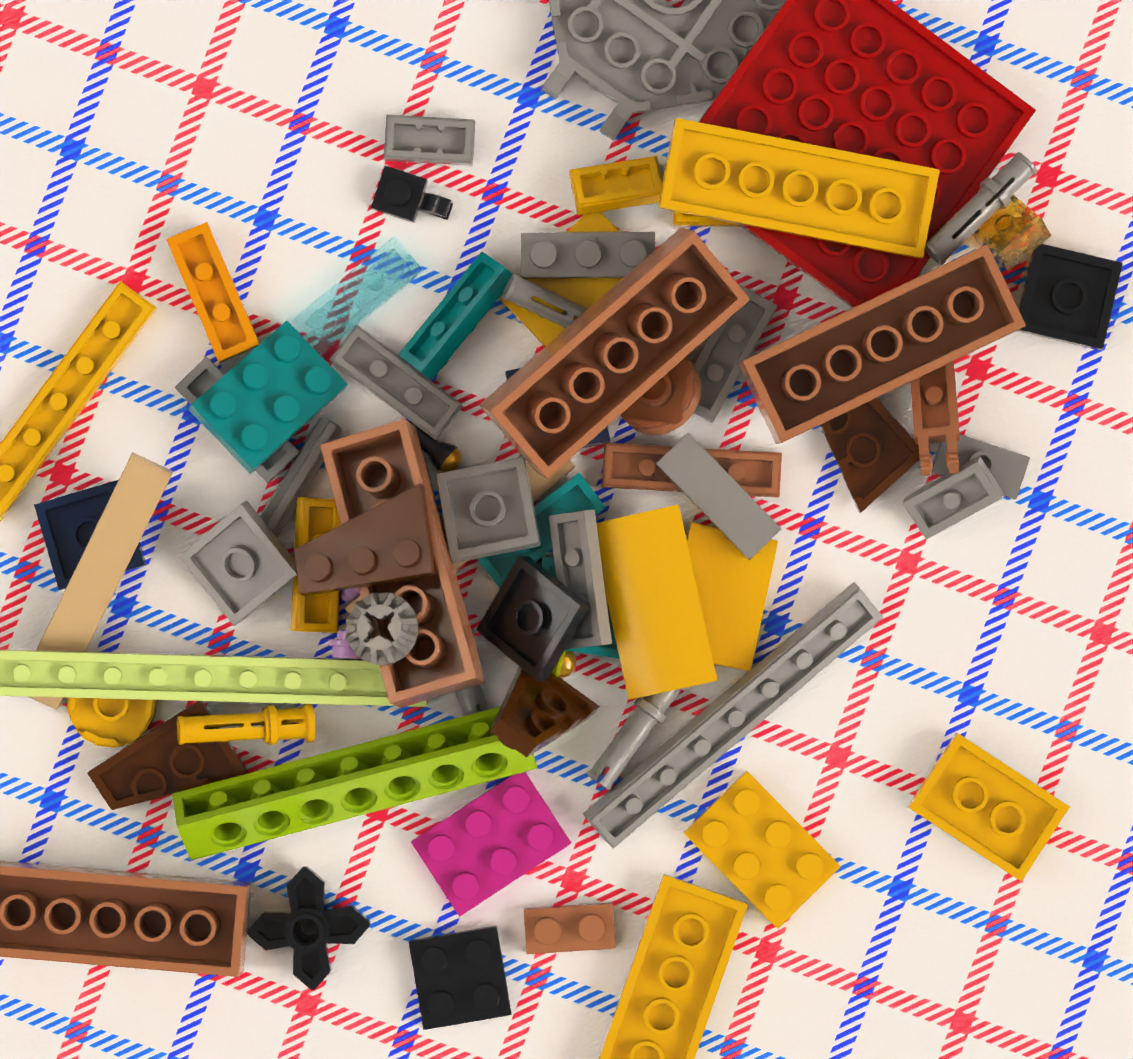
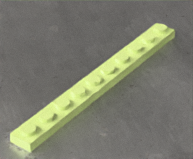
[0,649,427,707]

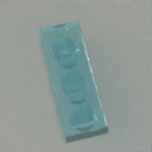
[292,236,424,355]

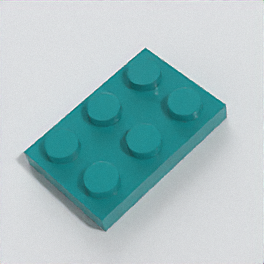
[188,320,348,474]

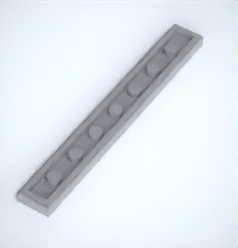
[583,582,884,849]

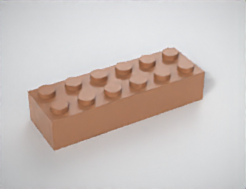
[479,227,750,479]
[737,244,1026,444]
[320,419,486,708]
[0,861,252,977]

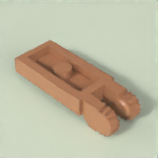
[910,361,960,476]

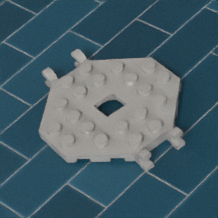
[541,0,785,141]

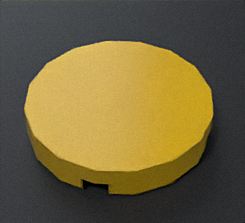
[67,698,157,748]

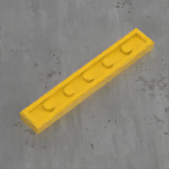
[0,281,158,522]

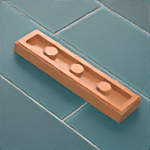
[602,443,782,498]

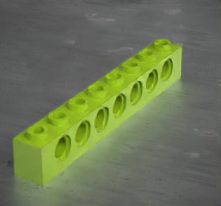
[172,706,537,861]

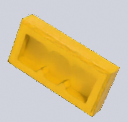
[569,156,663,216]

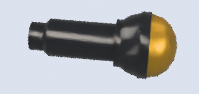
[409,421,462,473]

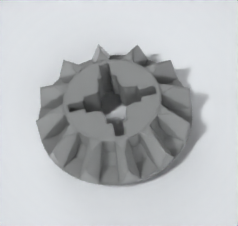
[345,592,418,665]

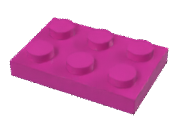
[411,772,572,917]

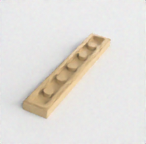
[29,452,173,710]

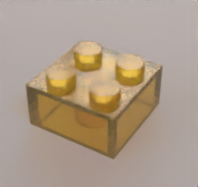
[973,195,1051,271]

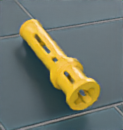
[177,704,315,745]

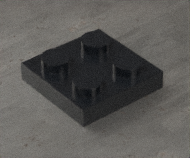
[1017,242,1123,351]
[476,556,590,681]
[409,925,512,1030]

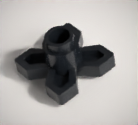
[247,866,371,990]

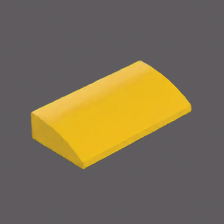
[597,504,718,700]

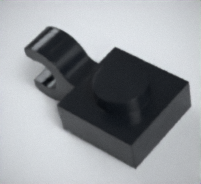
[371,166,453,223]

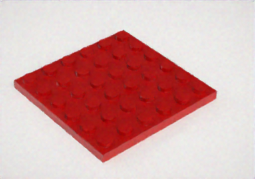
[664,0,1036,308]

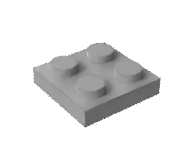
[436,456,541,563]
[178,501,297,626]

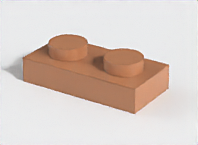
[524,902,616,955]

